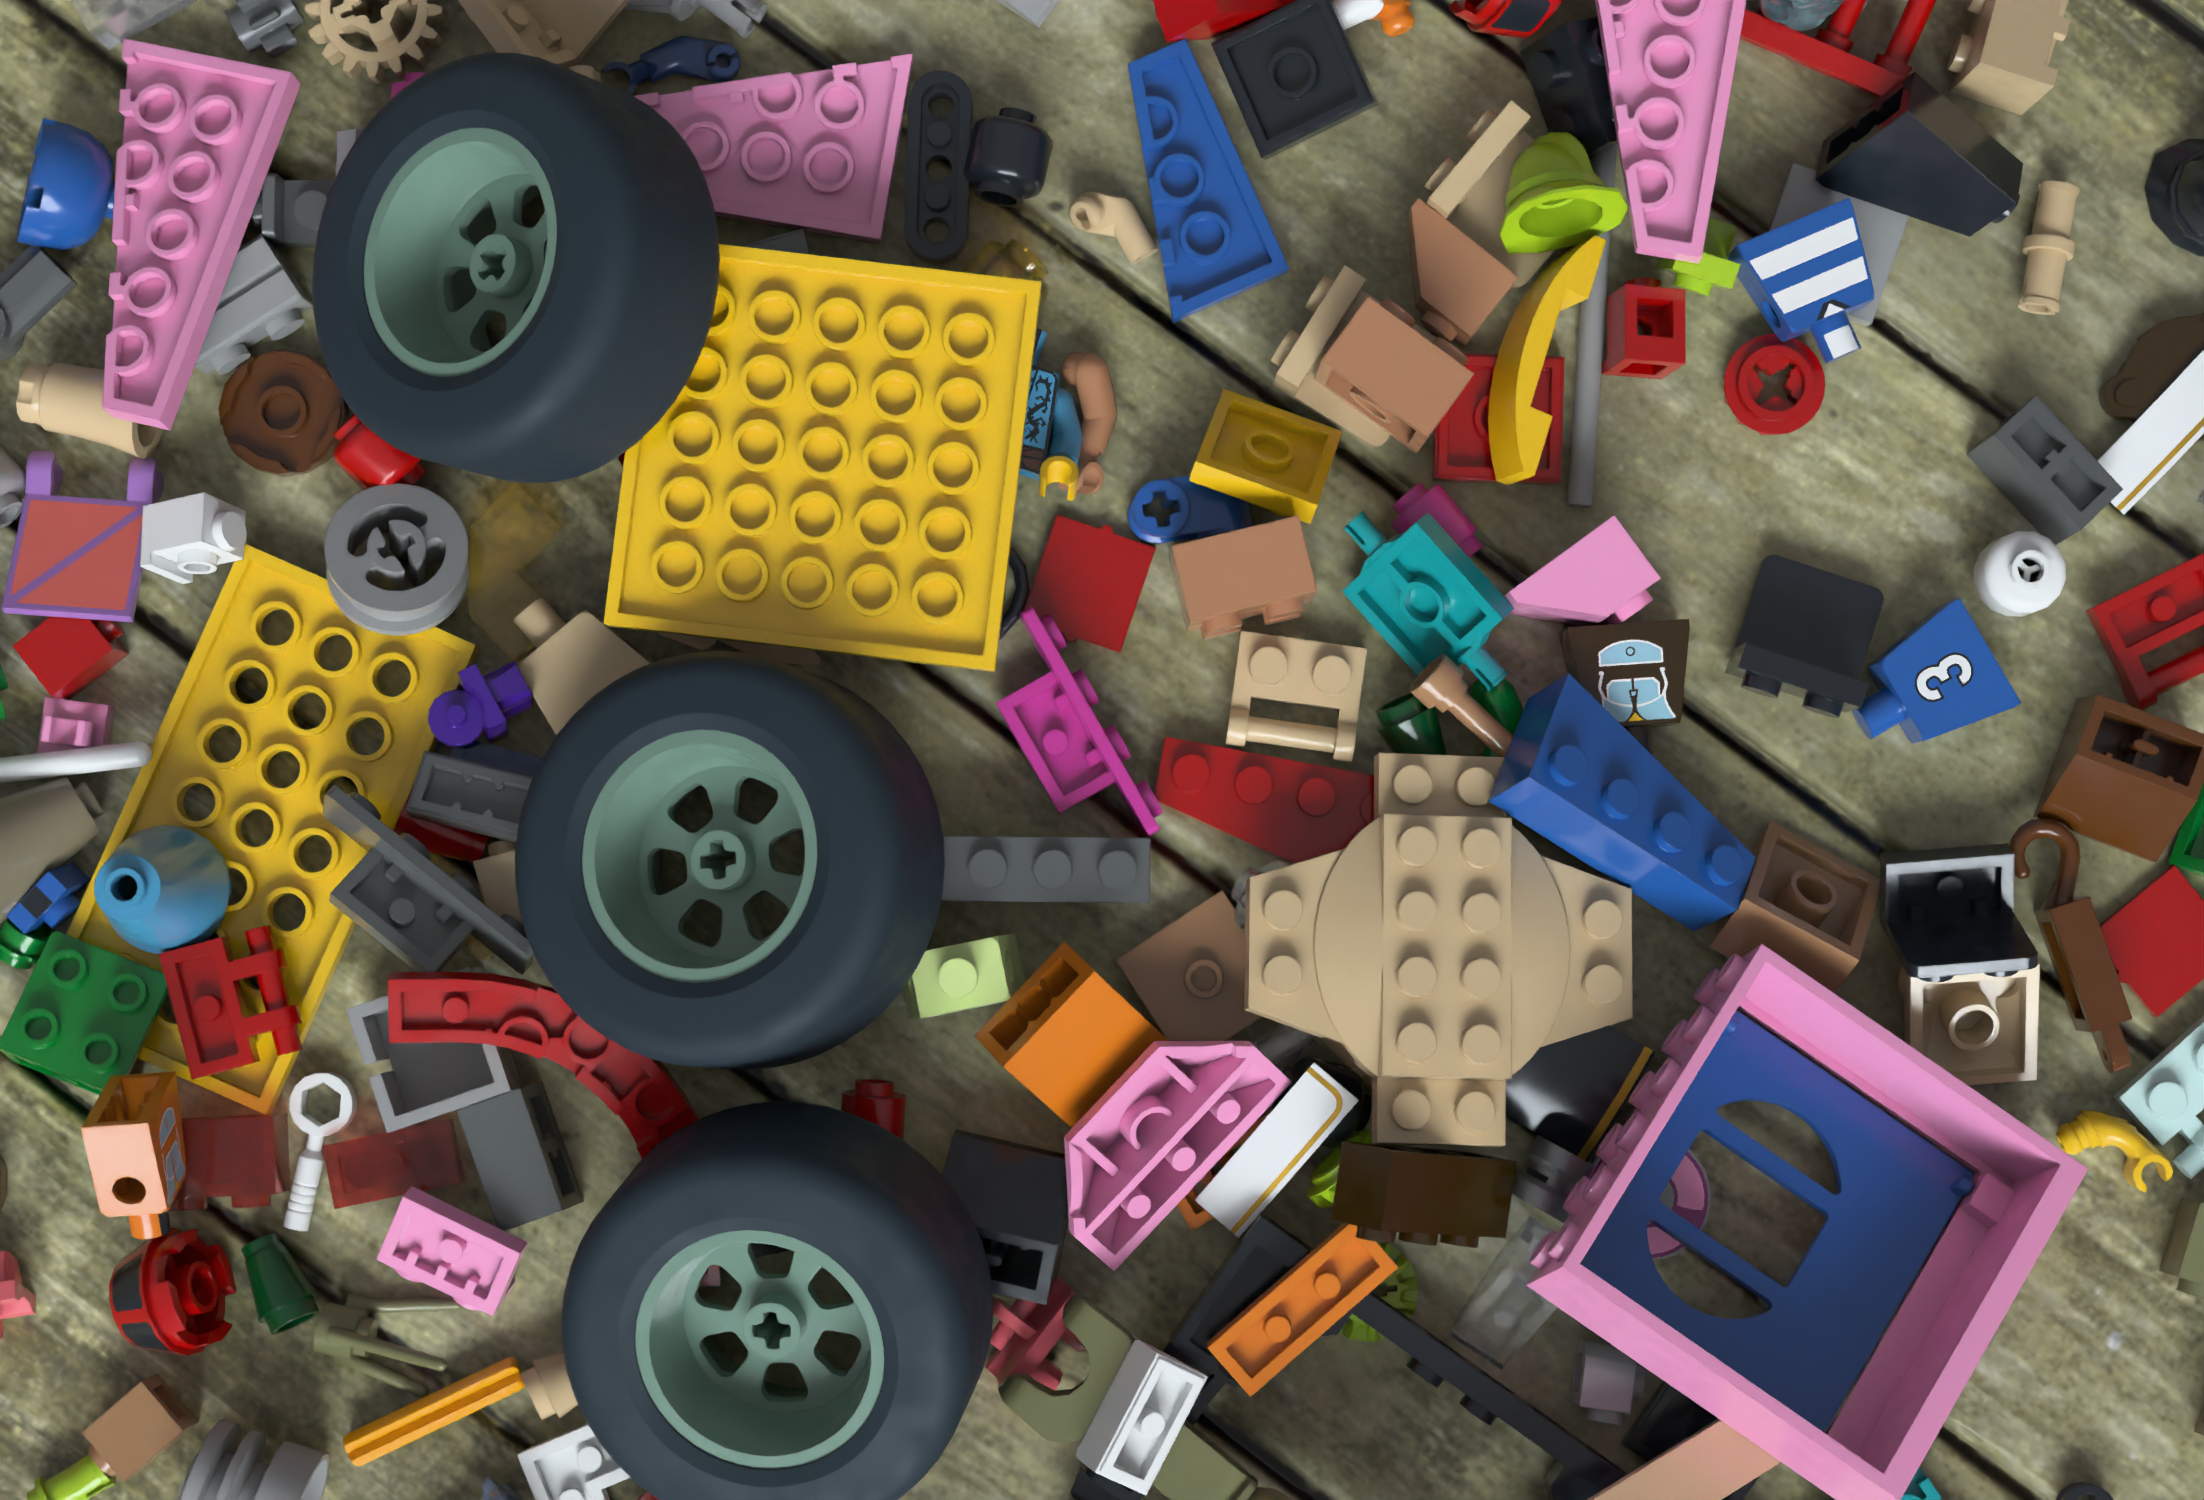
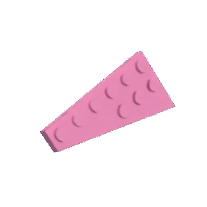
[1595,0,1746,264]
[102,38,301,430]
[634,53,914,244]

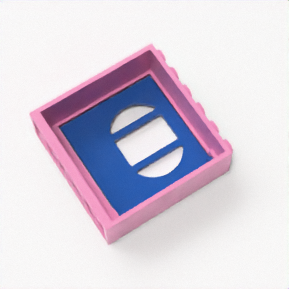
[1526,944,2089,1500]

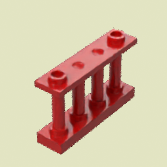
[1740,0,1936,98]

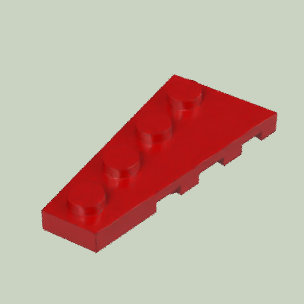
[1154,737,1374,864]

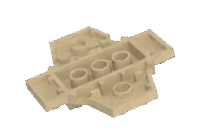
[1244,753,1633,1147]

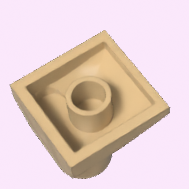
[1898,961,2040,1085]

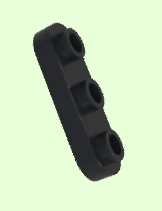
[904,71,973,264]

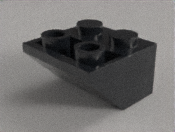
[942,1129,1069,1305]

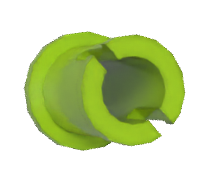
[27,1453,117,1500]

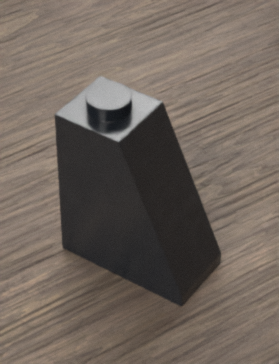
[1815,72,2023,237]

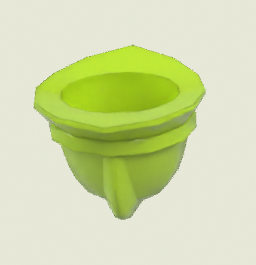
[1499,132,1629,254]

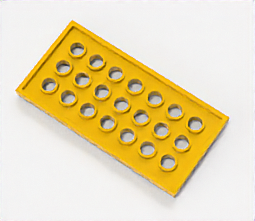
[66,544,480,1115]

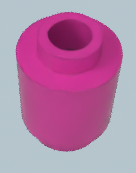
[1390,482,1483,558]

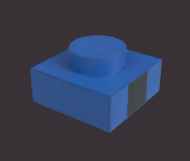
[6,862,91,934]

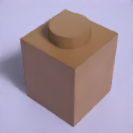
[82,1373,199,1482]

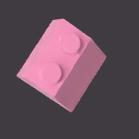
[1504,515,1661,626]

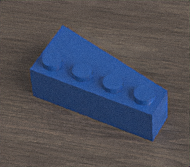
[1488,673,1756,931]

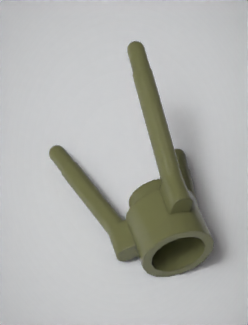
[313,1294,463,1398]

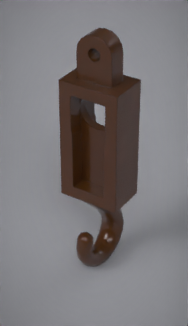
[2009,818,2133,1073]

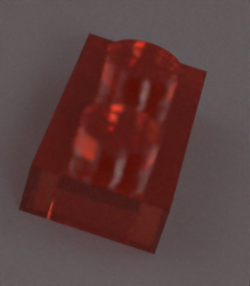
[322,1119,465,1209]

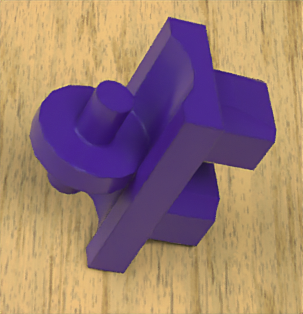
[428,661,532,747]

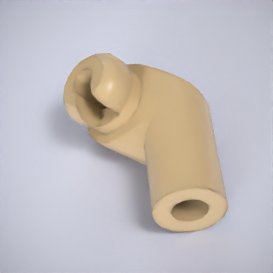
[1069,192,1158,265]

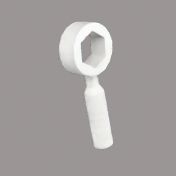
[283,1072,357,1231]

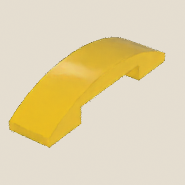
[1488,235,1606,485]

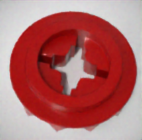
[1722,334,1825,436]

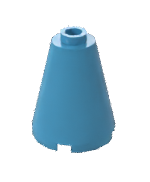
[94,825,232,954]

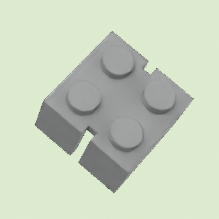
[346,966,523,1133]

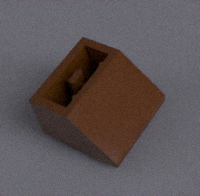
[2033,694,2204,862]

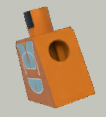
[81,1071,187,1239]

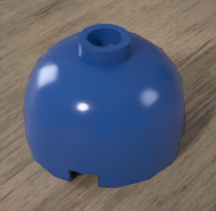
[17,118,115,250]

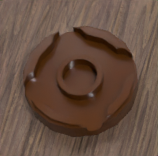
[218,348,349,477]

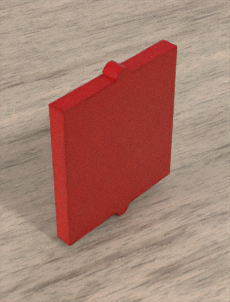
[1024,514,1156,653]
[2100,865,2204,1017]

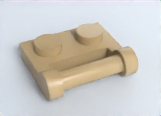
[1225,631,1367,762]

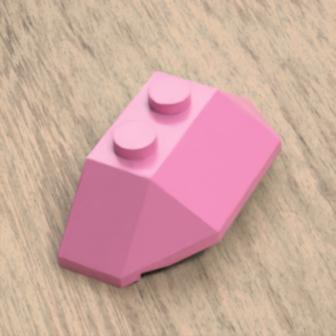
[1064,1041,1292,1271]

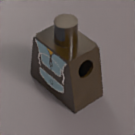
[1559,619,1690,755]

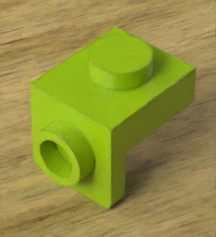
[1656,217,1741,297]

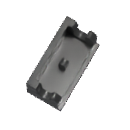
[1967,395,2123,545]
[457,1081,584,1231]

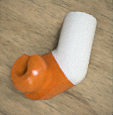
[1334,0,1415,37]

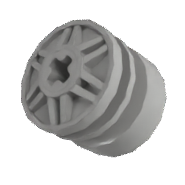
[178,1419,330,1500]

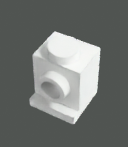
[140,492,247,584]

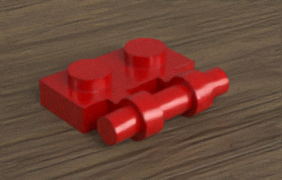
[159,925,303,1080]

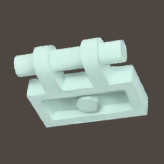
[2112,1015,2204,1179]

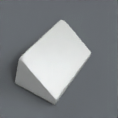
[1076,1340,1208,1495]

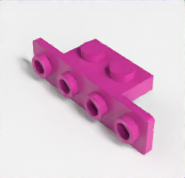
[996,606,1163,838]

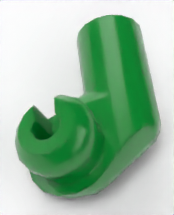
[1469,679,1524,757]

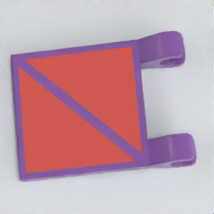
[1,450,164,622]

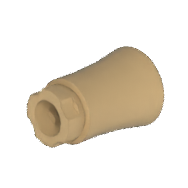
[16,362,164,459]

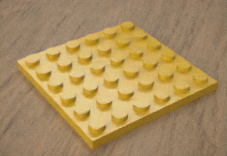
[603,244,1042,672]

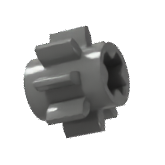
[225,0,305,59]

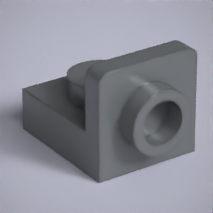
[252,173,334,248]

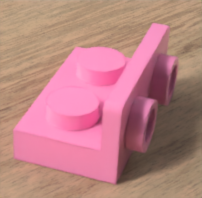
[376,1186,528,1316]

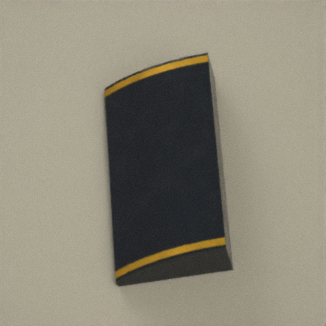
[1506,1026,1656,1162]

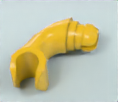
[2055,1109,2173,1192]

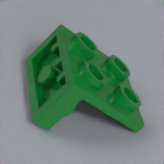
[0,931,168,1096]

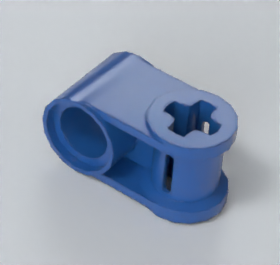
[1127,475,1253,544]

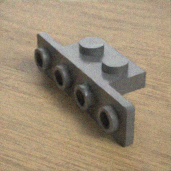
[322,785,534,975]

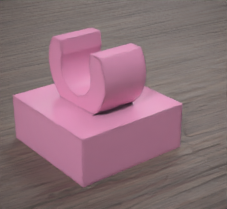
[37,697,115,753]

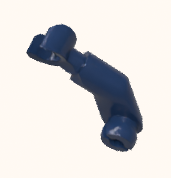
[600,35,741,95]

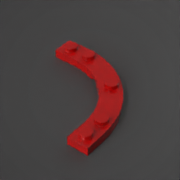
[388,972,720,1286]

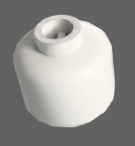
[1974,531,2066,617]

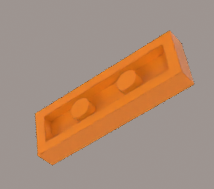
[1206,1223,1399,1397]

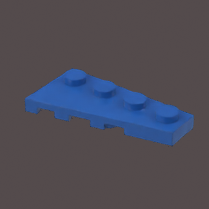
[1128,38,1289,323]

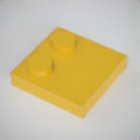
[1189,389,1342,524]

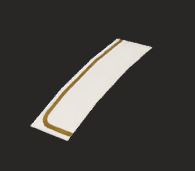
[2098,349,2204,514]
[1195,1062,1359,1238]

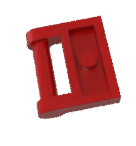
[2086,553,2204,710]

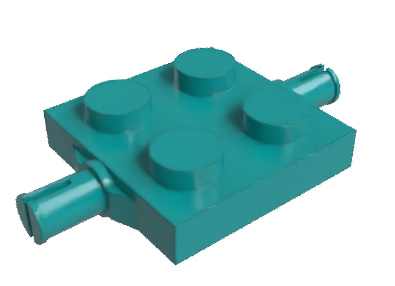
[1342,511,1515,692]

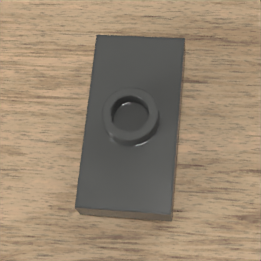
[406,750,533,843]

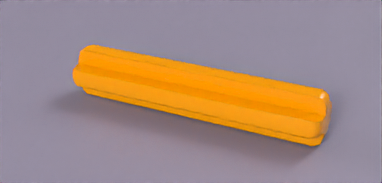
[343,1357,525,1466]

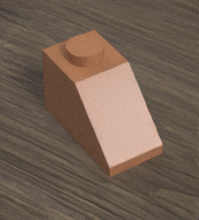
[1405,198,1519,347]

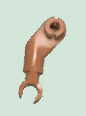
[1058,352,1118,495]

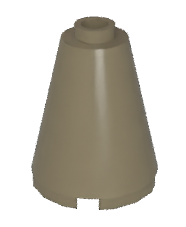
[0,777,105,924]

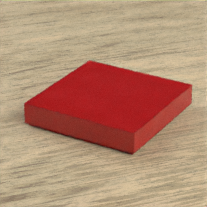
[1432,353,1565,485]

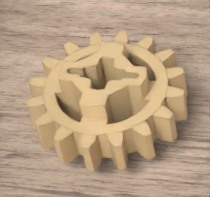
[305,0,448,84]

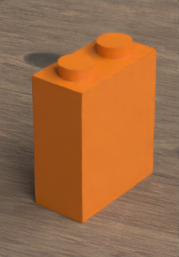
[974,942,1169,1128]

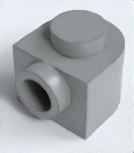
[1568,1339,1646,1425]

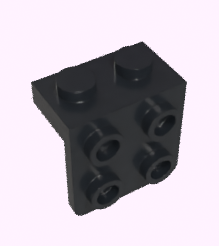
[1520,16,1618,160]
[1725,555,1884,718]
[1880,843,2038,983]

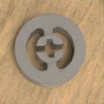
[324,483,469,636]

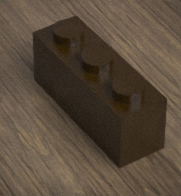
[1331,1141,1517,1248]

